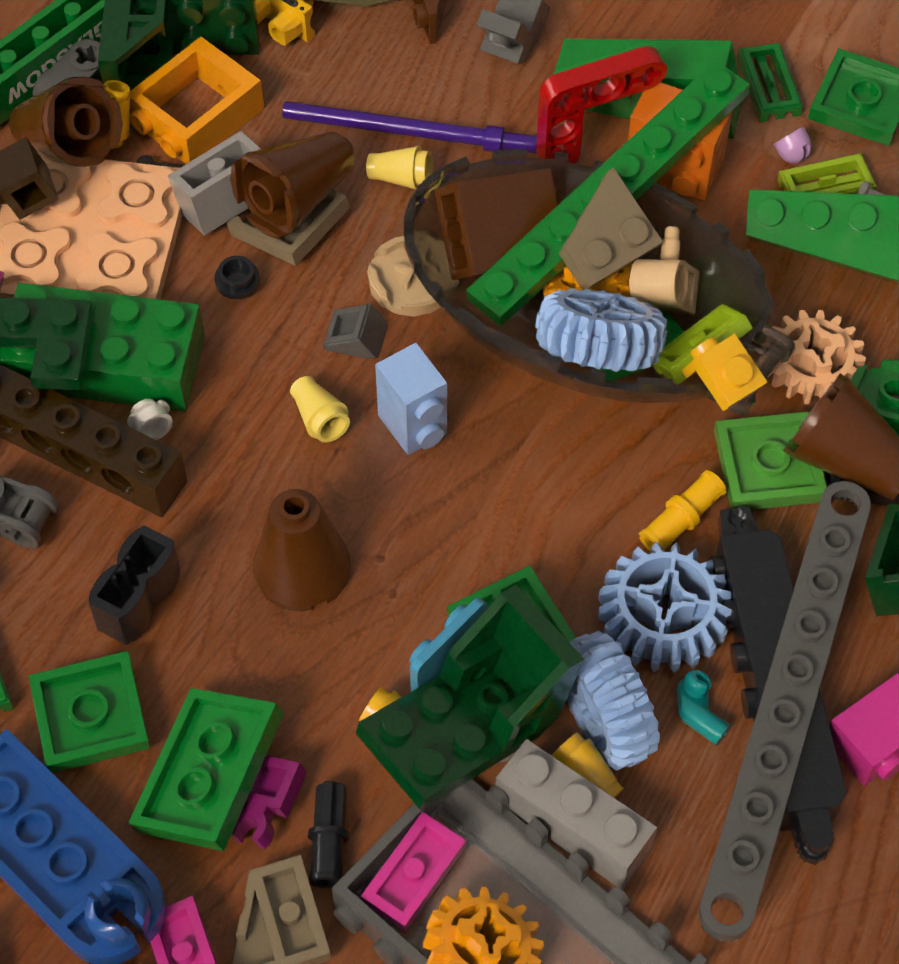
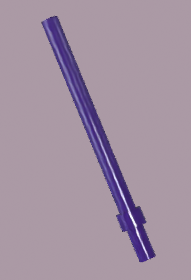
[282,101,537,154]

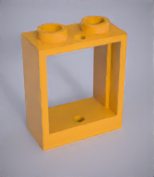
[129,37,264,164]

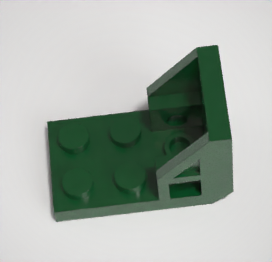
[98,0,260,91]
[356,585,584,811]

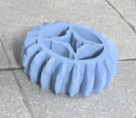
[535,288,667,372]
[598,541,731,673]
[567,631,660,771]

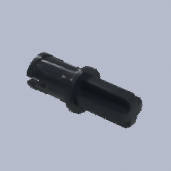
[308,781,349,889]

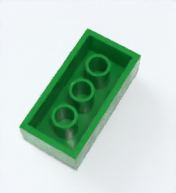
[0,283,205,412]

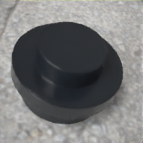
[214,256,260,299]

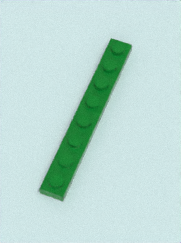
[466,60,750,326]

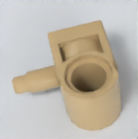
[629,226,699,316]

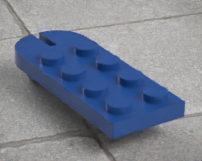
[0,729,166,964]

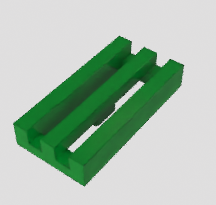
[737,43,803,122]

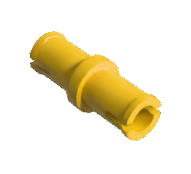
[639,470,727,552]

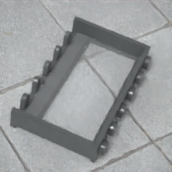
[332,779,708,964]

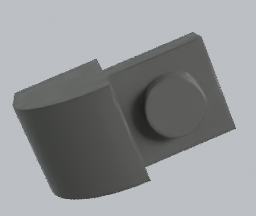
[476,0,550,64]

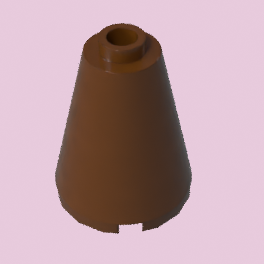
[9,76,123,167]
[230,132,354,239]
[783,373,899,500]
[253,489,351,612]

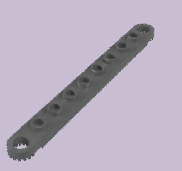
[698,481,871,942]

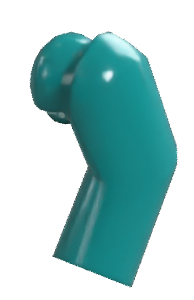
[676,670,731,746]

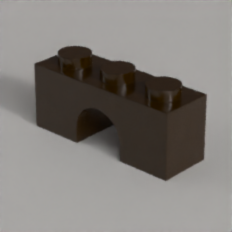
[0,137,59,220]

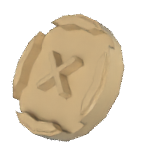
[367,234,457,317]

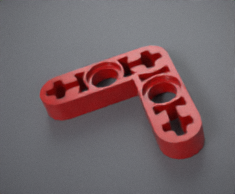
[536,46,667,174]

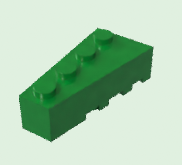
[554,38,743,139]
[746,189,899,284]

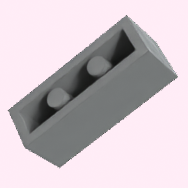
[495,739,657,890]

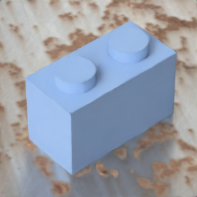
[375,343,447,455]

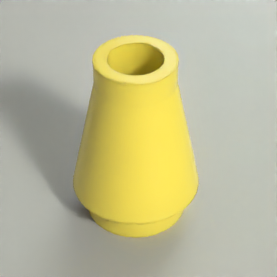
[366,146,433,190]
[290,376,350,443]

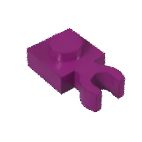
[231,755,307,849]

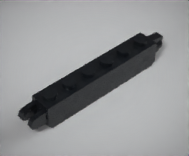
[710,506,847,866]

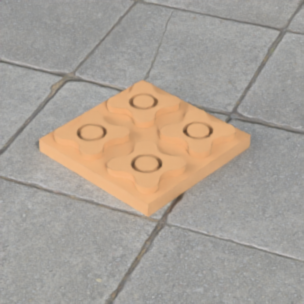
[0,151,183,300]

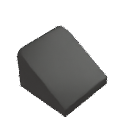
[323,304,387,359]

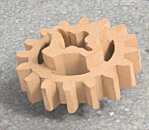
[762,310,866,404]

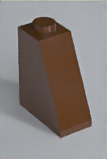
[434,168,558,281]

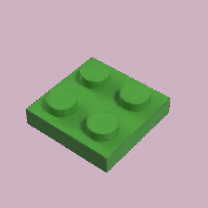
[714,411,827,510]

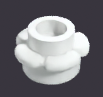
[127,399,173,440]

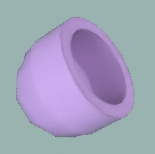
[773,126,812,164]

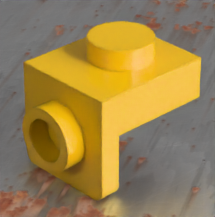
[681,333,768,411]

